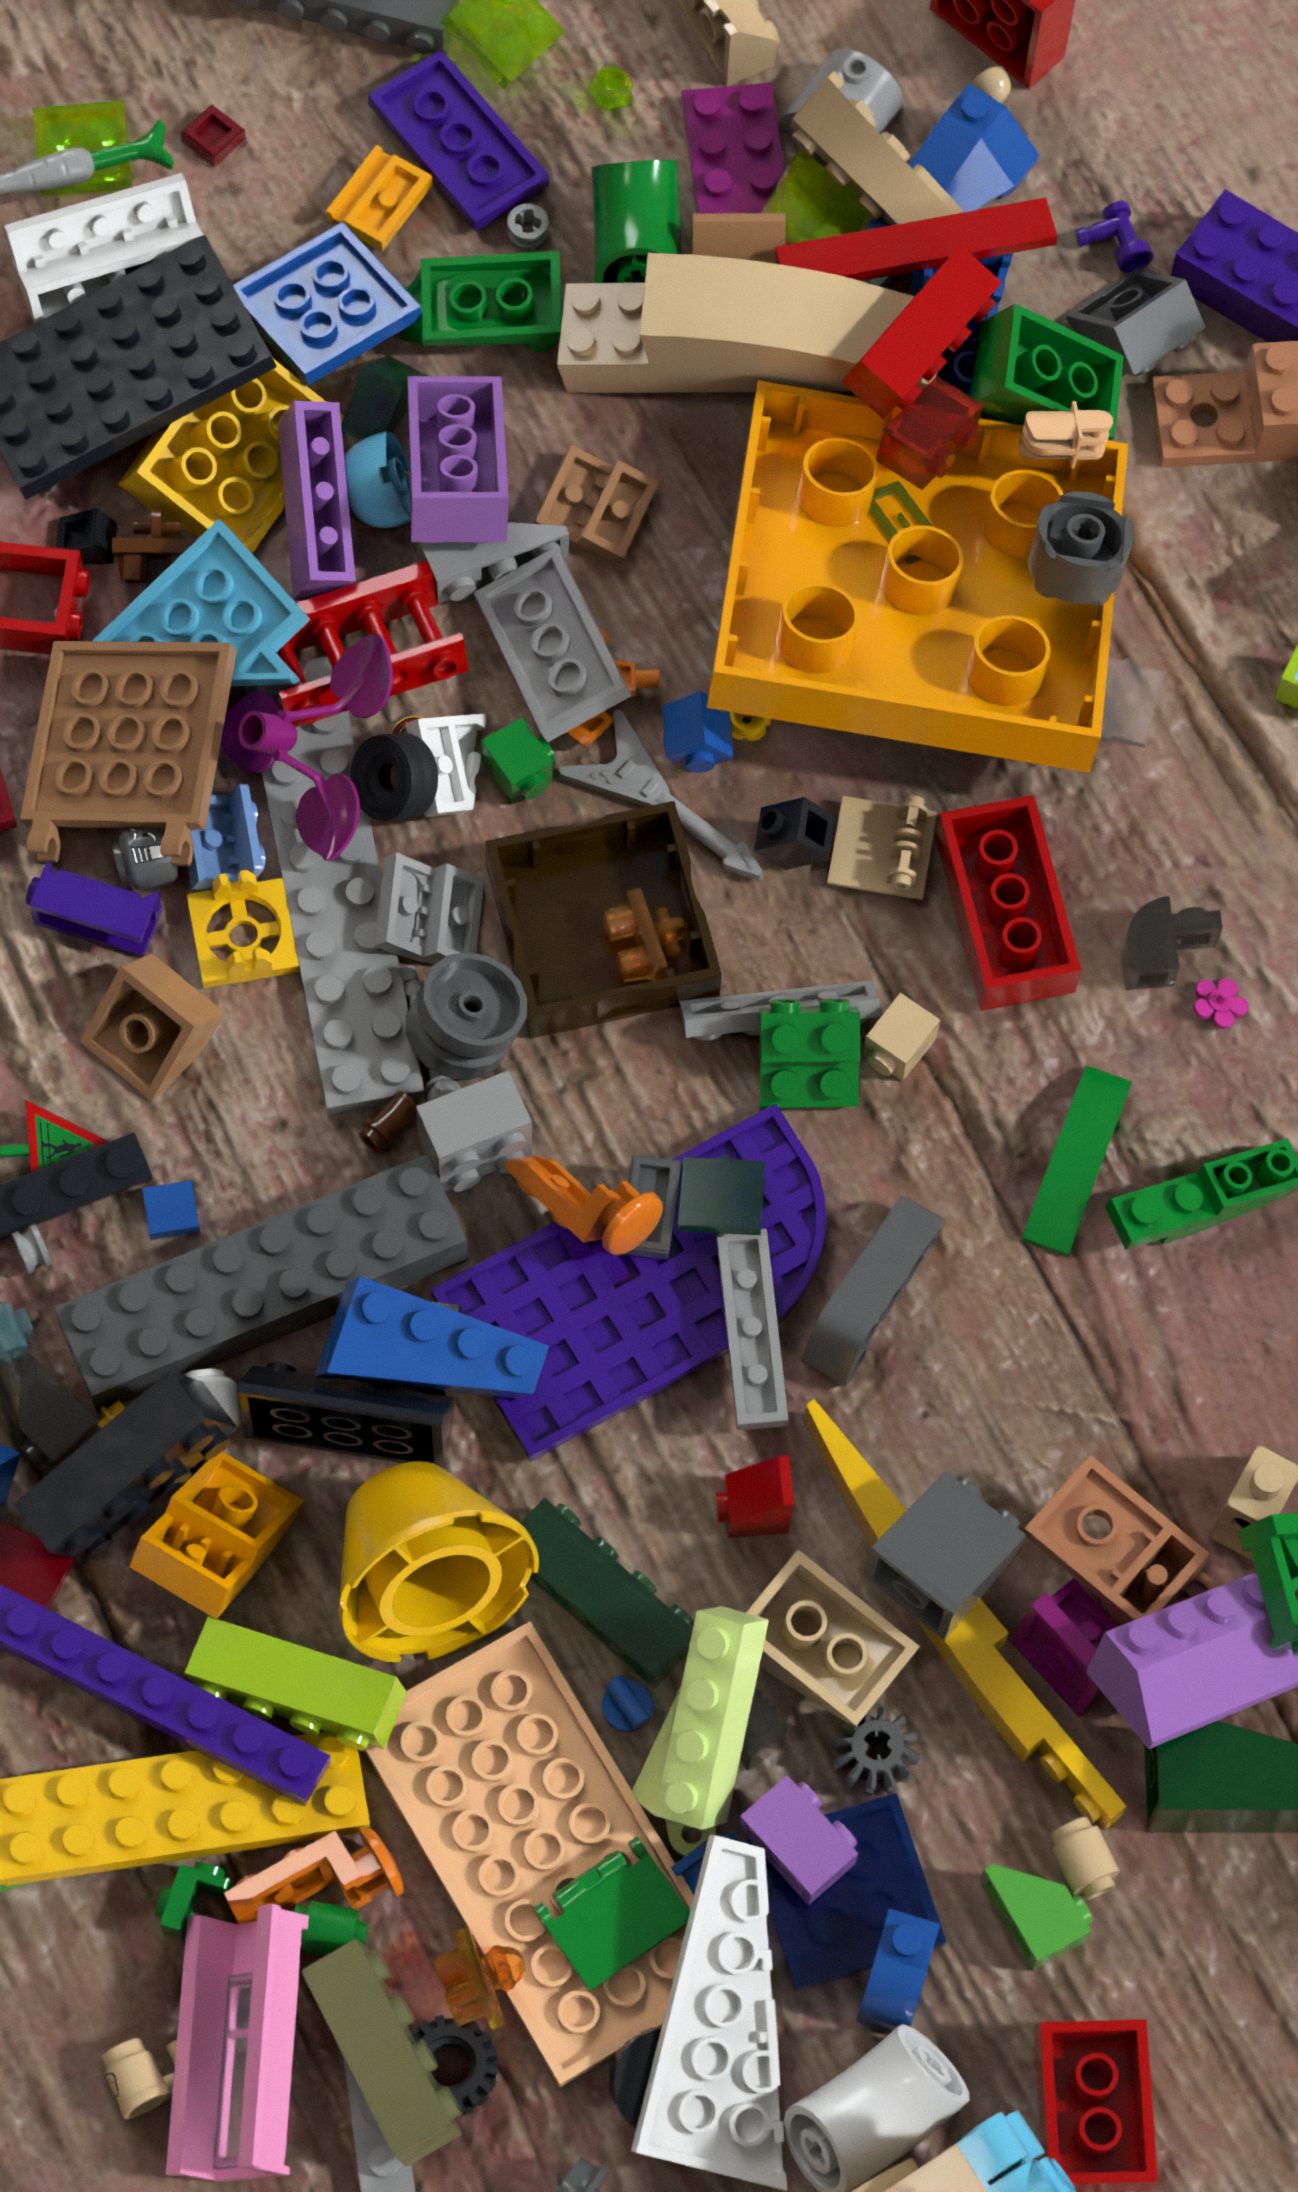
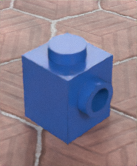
[663,691,733,773]

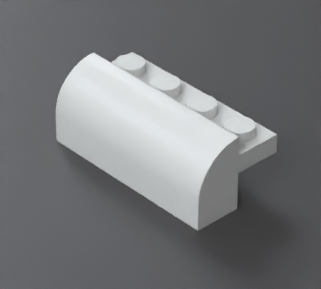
[4,173,204,324]

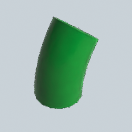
[591,160,682,283]

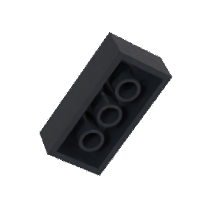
[13,1370,238,1560]

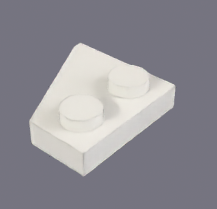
[405,713,486,818]

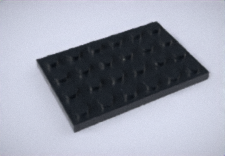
[0,234,277,500]

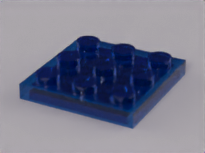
[747,1793,946,1992]

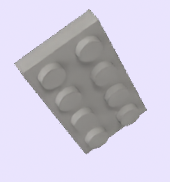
[474,547,632,742]

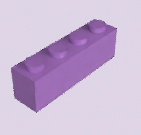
[278,400,356,600]

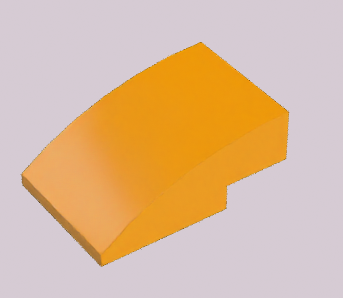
[129,1452,305,1619]

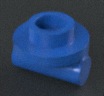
[602,1675,653,1732]

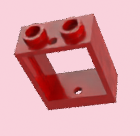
[0,542,90,655]

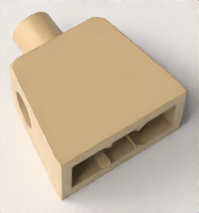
[1209,1445,1298,1561]

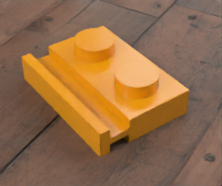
[326,145,433,252]

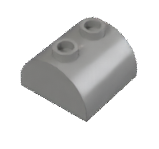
[778,48,903,136]

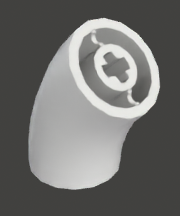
[784,2024,970,2192]

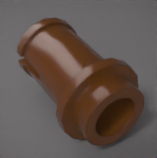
[359,1091,418,1154]

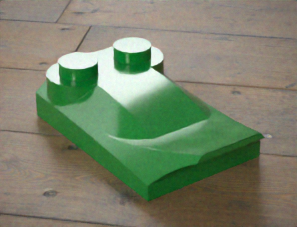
[402,251,563,352]

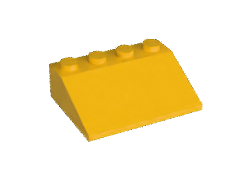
[118,359,346,554]

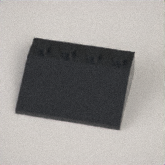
[236,1362,455,1469]

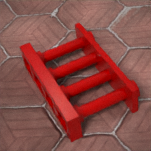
[276,561,469,727]

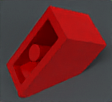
[715,1455,794,1538]

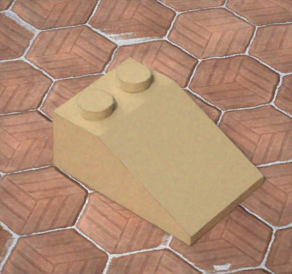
[746,1550,920,1727]

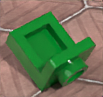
[155,1861,233,1941]

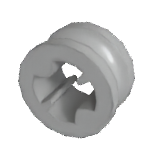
[507,203,549,251]
[12,1224,52,1274]

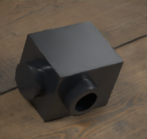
[754,797,836,870]

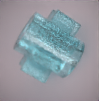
[0,1302,35,1364]

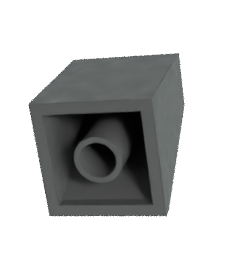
[864,1471,1027,1641]

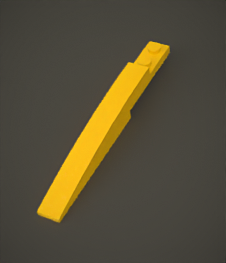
[803,1399,1127,1830]

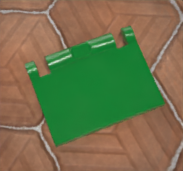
[532,1836,690,1992]

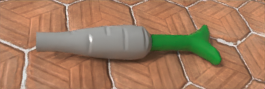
[0,119,174,194]

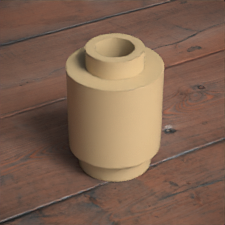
[1050,1817,1120,1899]

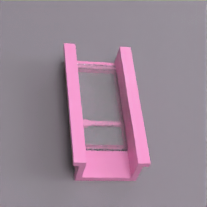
[166,1904,309,2182]

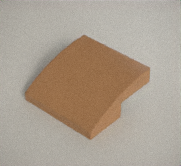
[532,444,659,562]

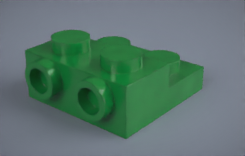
[759,998,860,1108]

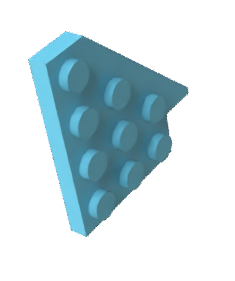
[92,519,311,686]

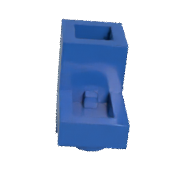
[856,1908,940,2032]

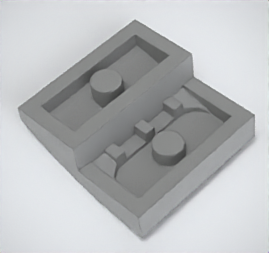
[374,852,484,964]

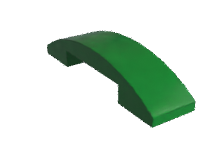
[1021,1065,1132,1257]

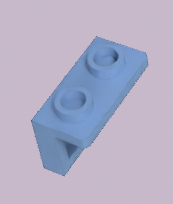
[188,784,265,890]

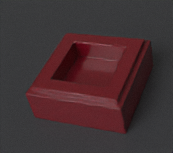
[181,104,246,168]

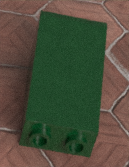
[1144,1720,1298,1833]

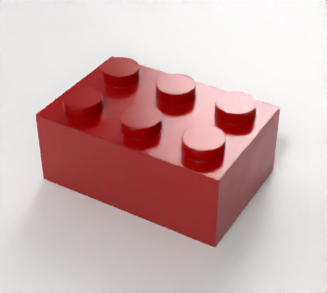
[1034,2019,1158,2192]

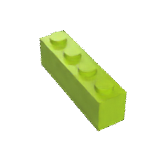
[184,1616,407,1751]

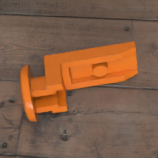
[504,1156,663,1255]
[224,1826,404,1924]

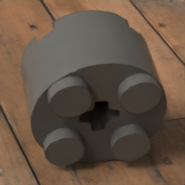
[1028,491,1134,605]

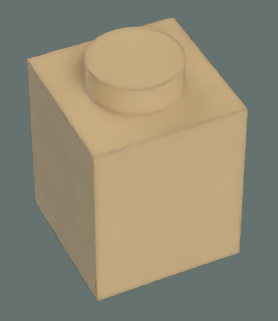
[863,993,940,1082]

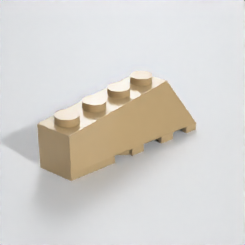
[675,0,779,86]
[790,71,962,226]

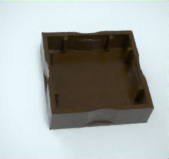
[485,800,722,1039]

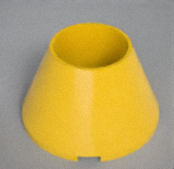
[339,1461,539,1663]

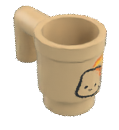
[101,2038,177,2119]

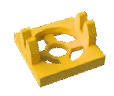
[187,870,300,989]

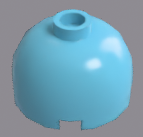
[344,431,411,529]

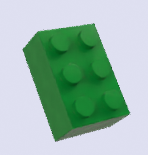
[970,303,1124,441]

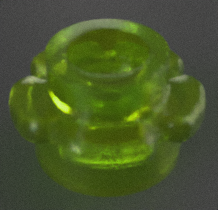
[589,66,633,110]

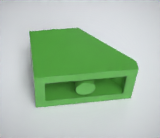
[980,1864,1093,1971]

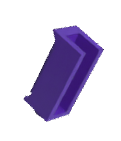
[26,862,162,958]

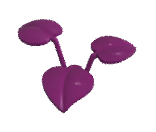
[220,634,393,861]

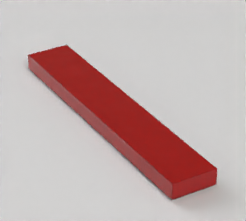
[775,197,1058,281]

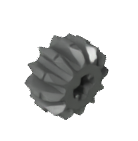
[832,1706,920,1796]

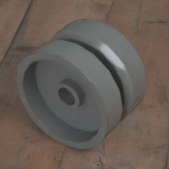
[406,952,527,1080]

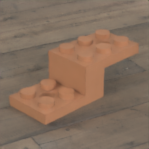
[1151,341,1298,467]
[1023,1454,1220,1626]

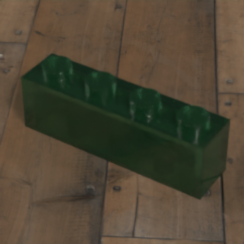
[520,1497,694,1689]

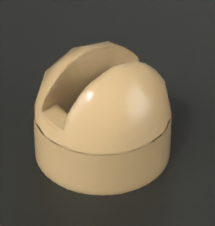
[971,65,1011,103]

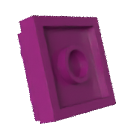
[1010,1578,1119,1717]

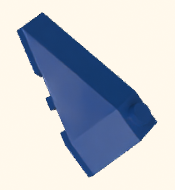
[864,84,1040,230]

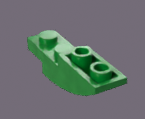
[1105,1138,1298,1250]

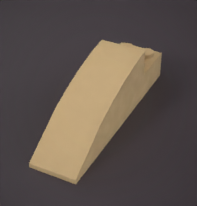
[557,253,937,393]

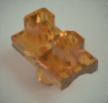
[603,887,689,982]
[433,1926,526,2030]

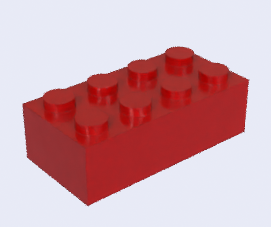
[935,795,1082,1011]

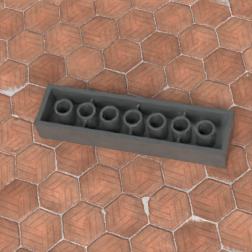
[54,1154,468,1414]

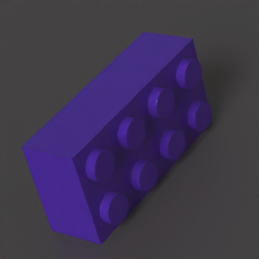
[1170,189,1298,342]

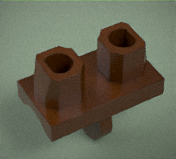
[112,507,197,583]

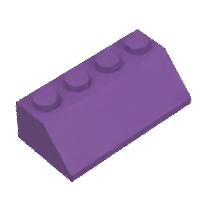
[1086,1572,1298,1749]

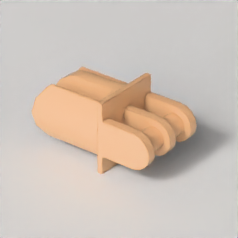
[1018,401,1113,469]

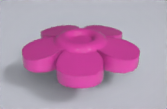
[1193,978,1248,1029]

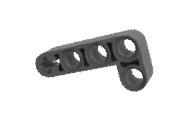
[801,1195,946,1387]

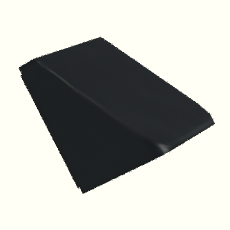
[56,508,117,565]

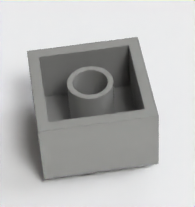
[416,1070,532,1192]

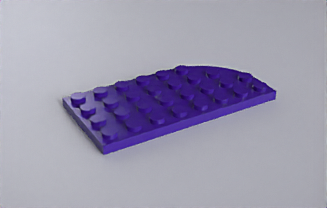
[431,1104,826,1462]

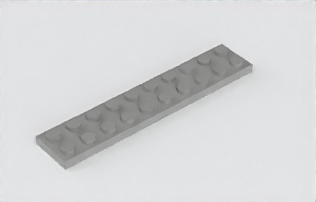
[245,656,425,1115]

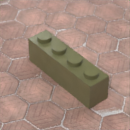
[301,1938,462,2167]

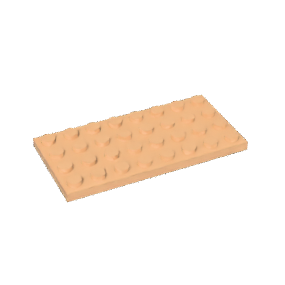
[365,1621,694,2088]

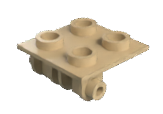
[827,795,937,900]

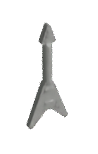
[559,710,763,881]

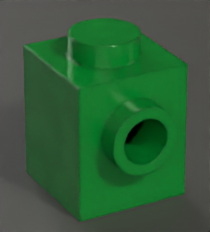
[481,717,556,805]

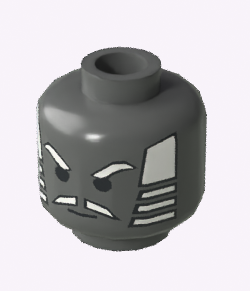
[111,827,178,891]

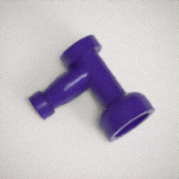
[1075,201,1154,272]

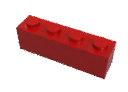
[841,245,1002,420]

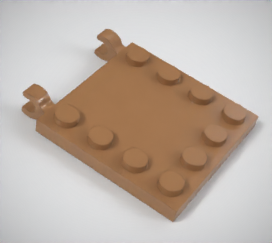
[20,641,237,866]

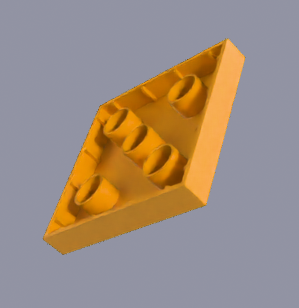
[706,380,1128,773]

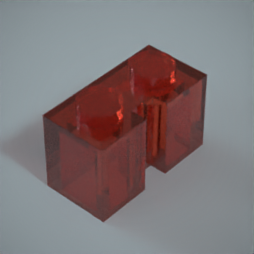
[876,376,983,490]

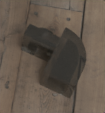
[1121,896,1223,990]

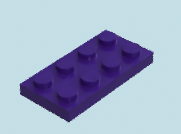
[368,49,549,232]

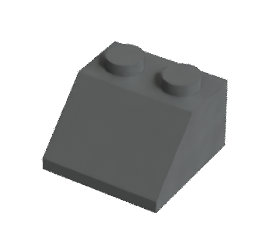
[1065,268,1205,376]

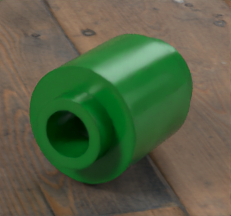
[294,1900,369,1957]

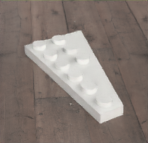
[631,1835,787,2191]

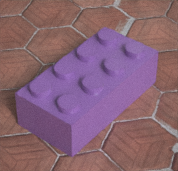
[407,376,509,543]

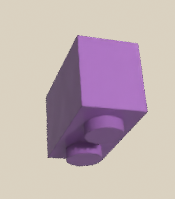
[738,1775,858,1906]

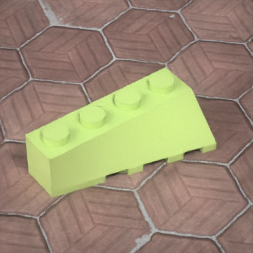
[632,1606,769,1830]

